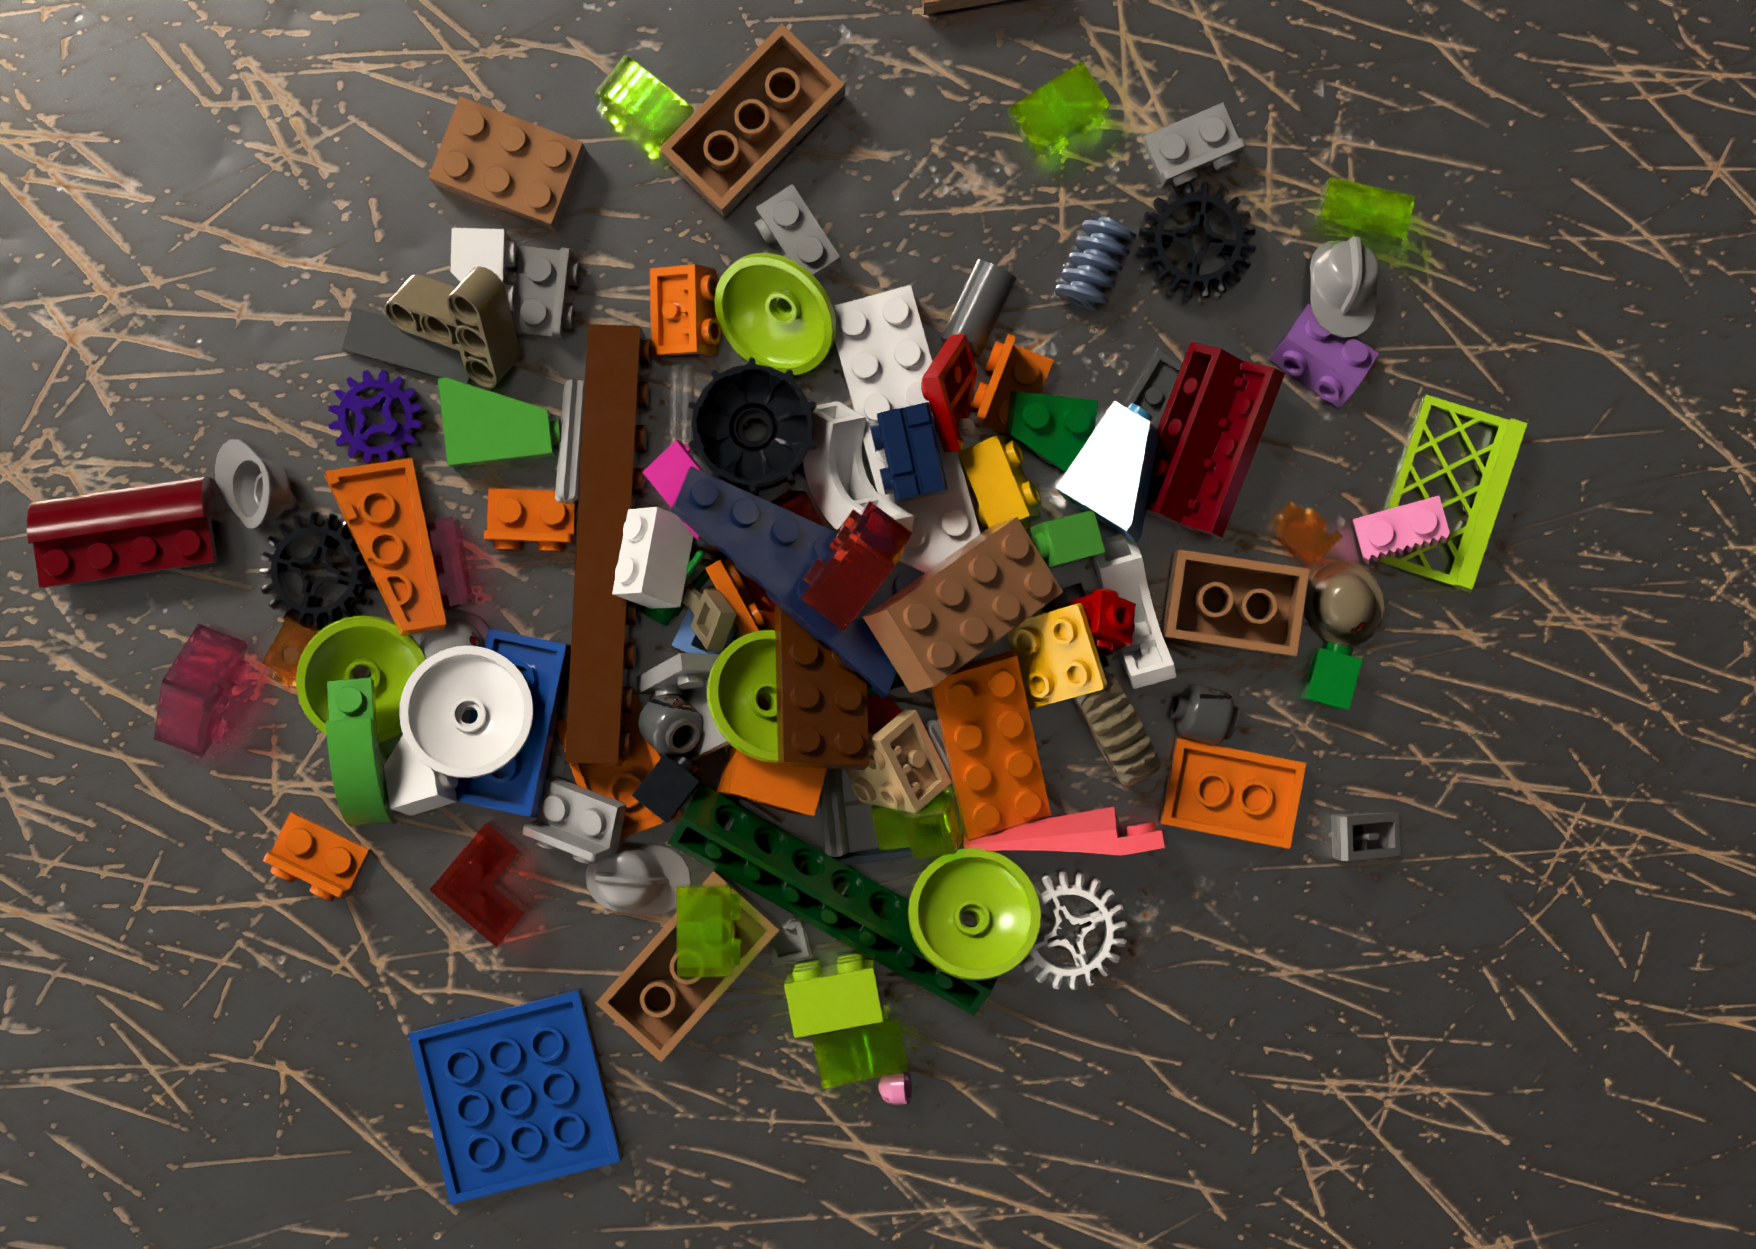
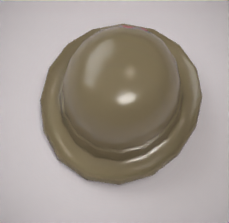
[1305,560,1385,647]

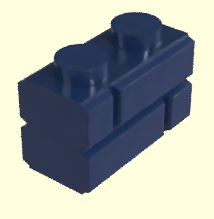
[870,402,948,503]

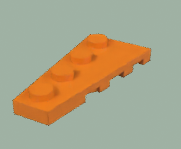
[324,458,447,636]

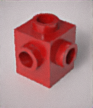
[1068,589,1136,656]

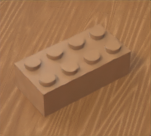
[659,23,845,218]
[863,517,1063,693]
[595,870,781,1062]

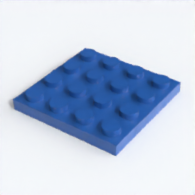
[408,989,622,1205]

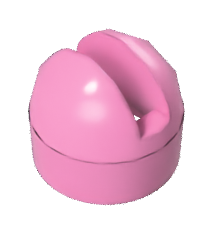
[878,1069,912,1105]

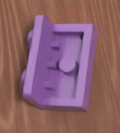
[1270,304,1379,408]

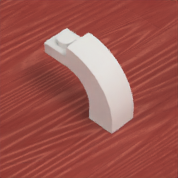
[803,401,914,540]
[1093,534,1176,689]

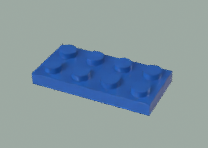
[455,628,571,818]

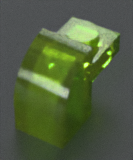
[870,791,962,859]

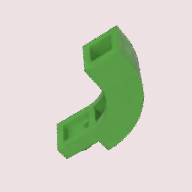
[326,677,394,827]

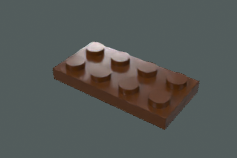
[775,603,869,770]

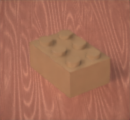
[428,96,587,232]
[1162,549,1310,657]

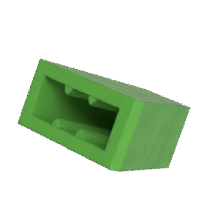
[438,377,561,469]

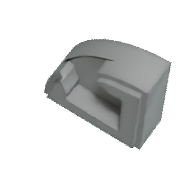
[769,916,813,968]

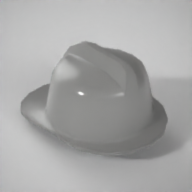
[1310,237,1380,338]
[215,439,297,529]
[586,842,691,915]

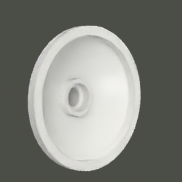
[399,646,534,778]

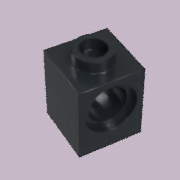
[632,754,702,823]

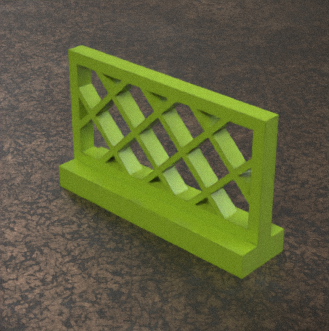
[1372,394,1528,593]

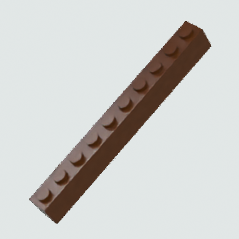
[565,324,651,766]

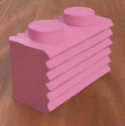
[1353,495,1450,565]

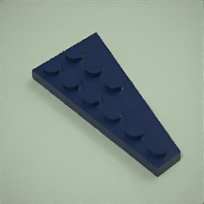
[671,466,925,699]

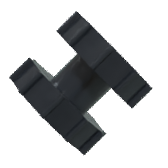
[688,358,817,497]

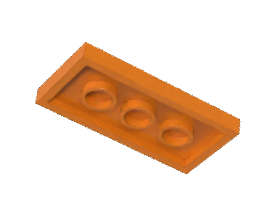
[931,650,1051,840]

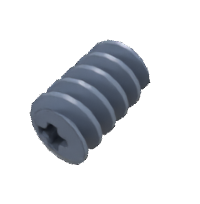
[1054,213,1137,312]

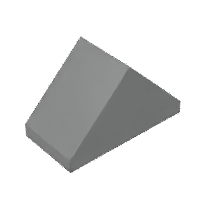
[1331,813,1401,861]

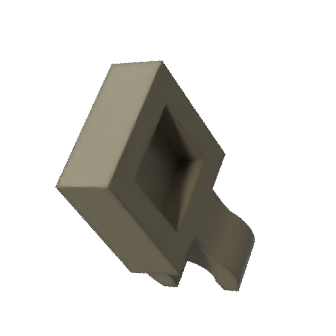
[682,584,736,651]

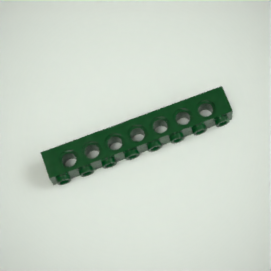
[667,784,998,1016]

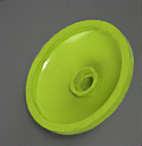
[715,253,836,375]
[296,616,426,743]
[707,630,778,763]
[908,848,1041,981]

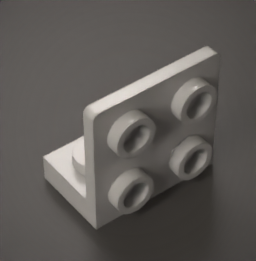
[636,653,730,762]

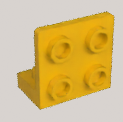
[1007,603,1107,709]

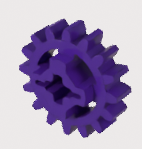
[328,370,425,464]

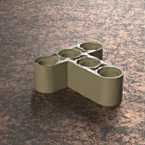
[384,266,521,389]

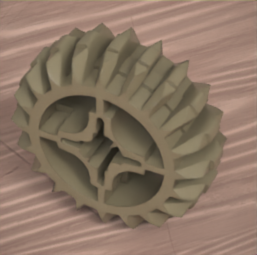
[1073,671,1160,787]

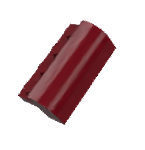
[1146,342,1285,538]
[27,476,218,588]

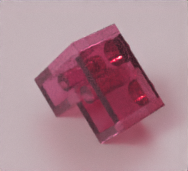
[154,623,250,758]

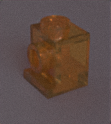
[1270,501,1343,569]
[261,617,318,688]

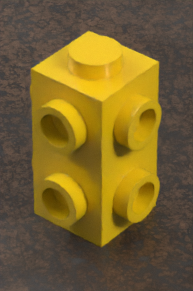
[958,435,1041,531]

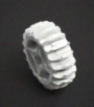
[1022,871,1128,990]

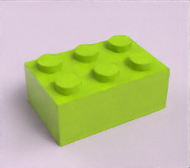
[784,952,883,1038]

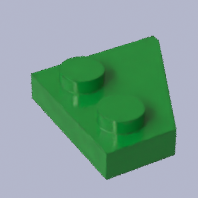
[1006,391,1098,473]

